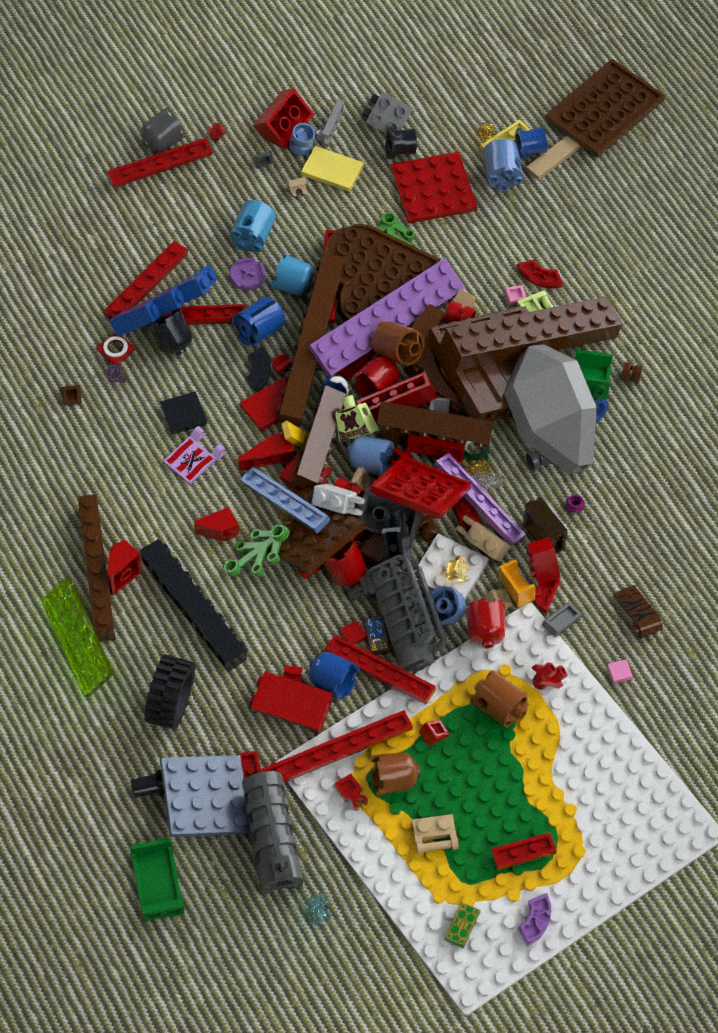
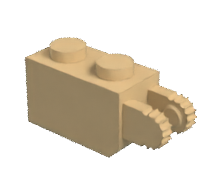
[455,515,511,561]

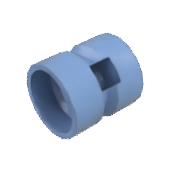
[289,123,315,156]

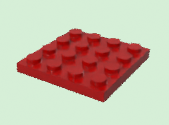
[391,151,477,224]
[370,456,472,519]

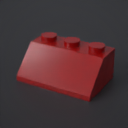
[253,88,314,149]

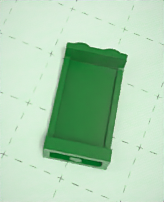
[575,349,613,399]
[130,838,185,922]

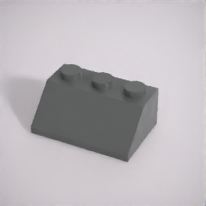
[359,486,423,543]

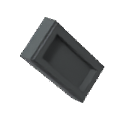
[542,602,583,638]

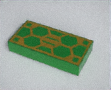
[445,902,481,949]

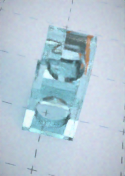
[305,892,331,926]

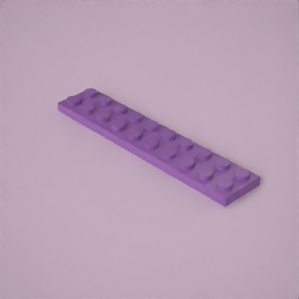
[308,258,465,378]

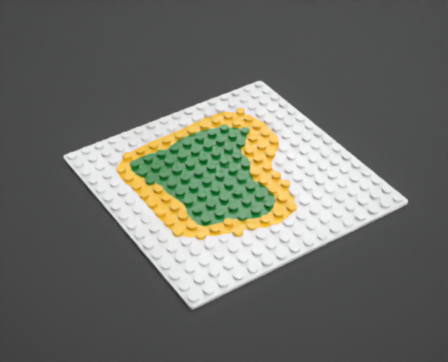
[275,602,718,1016]

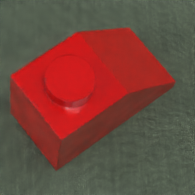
[194,507,239,541]

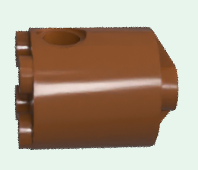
[370,321,425,366]
[470,670,528,728]

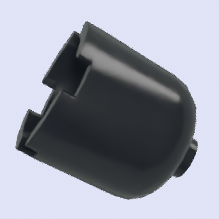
[147,308,192,355]

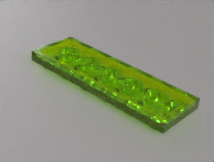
[41,577,114,697]

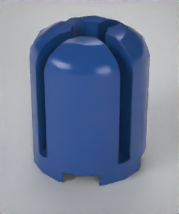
[232,297,285,346]

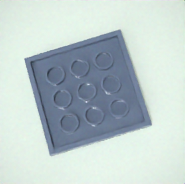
[160,755,250,837]

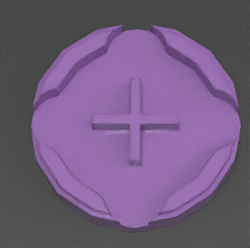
[230,258,266,291]

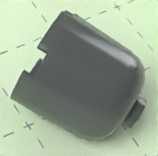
[141,108,186,153]

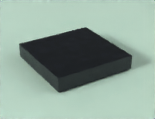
[160,391,207,435]

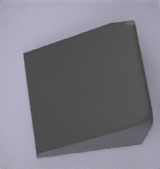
[252,151,273,169]

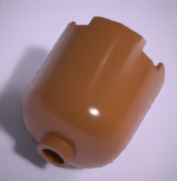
[370,753,420,795]

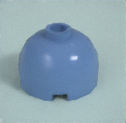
[426,586,466,626]

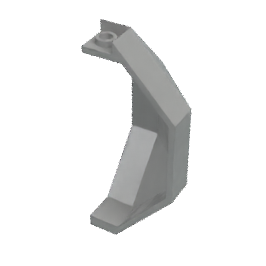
[504,344,597,474]

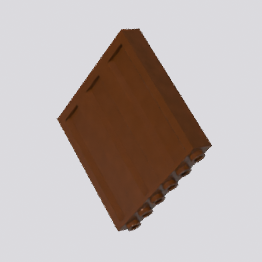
[426,306,529,421]

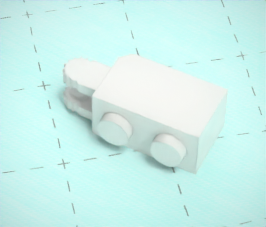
[312,484,365,516]

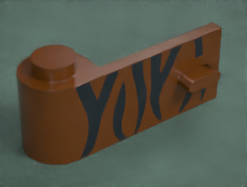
[614,585,663,639]

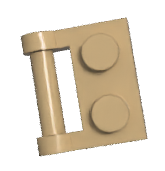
[412,814,459,855]

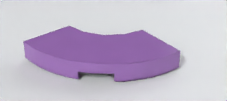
[518,893,551,947]

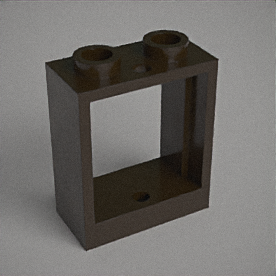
[522,497,568,554]

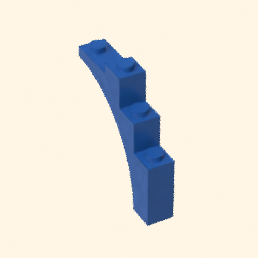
[109,264,217,337]

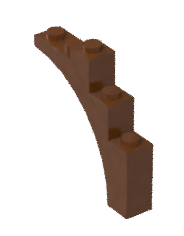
[408,303,466,416]

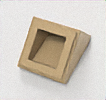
[453,289,475,308]
[484,589,513,609]

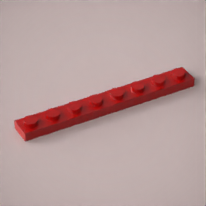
[257,710,413,783]

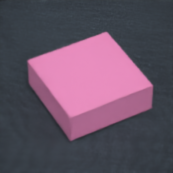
[505,285,526,306]
[607,659,633,684]

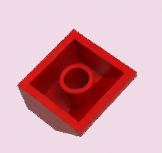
[108,539,142,596]

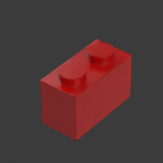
[526,537,561,585]

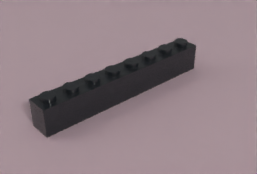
[139,539,248,672]

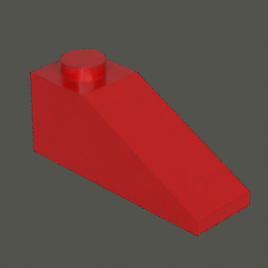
[238,432,294,471]

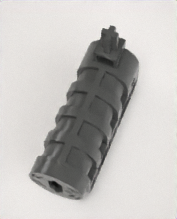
[242,771,303,894]

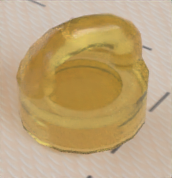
[478,122,496,141]

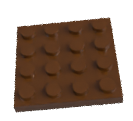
[266,506,366,574]

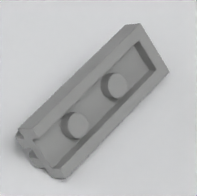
[316,99,344,146]

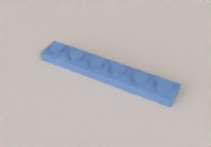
[240,467,330,534]

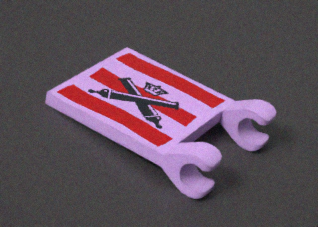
[163,427,226,485]

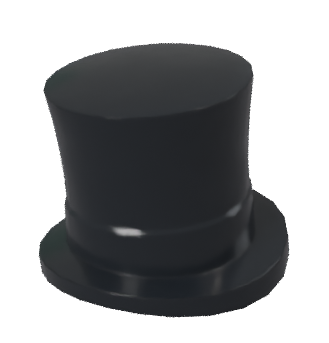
[385,126,417,159]

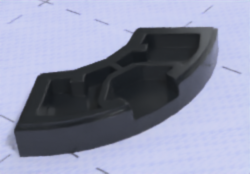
[246,346,271,392]

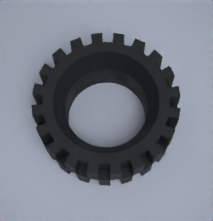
[144,654,196,730]

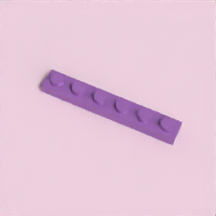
[434,453,526,547]

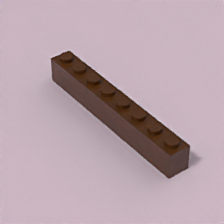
[77,494,116,642]

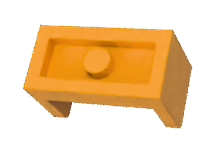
[499,559,536,608]

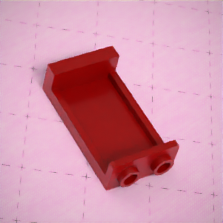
[249,671,333,735]

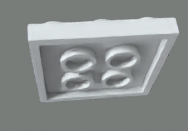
[414,534,489,600]

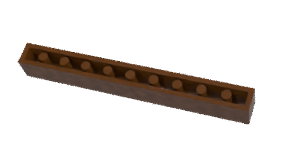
[276,254,345,427]

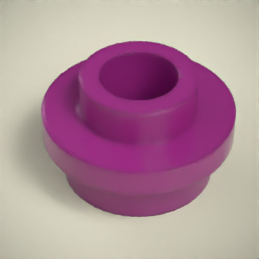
[566,494,585,513]

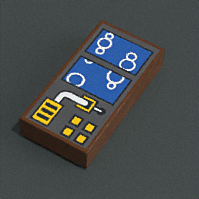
[364,615,390,655]

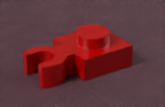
[334,773,368,811]

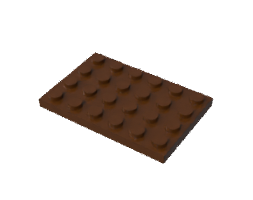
[545,59,665,157]

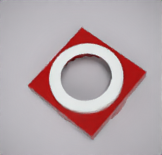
[96,333,135,366]

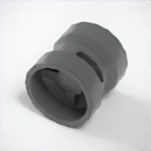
[526,451,551,471]

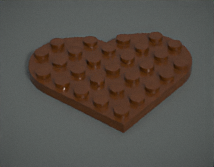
[324,224,441,321]

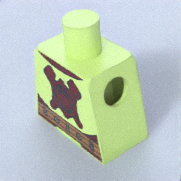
[335,395,379,442]

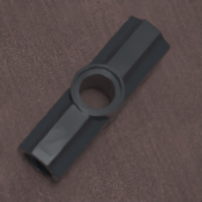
[131,769,164,798]

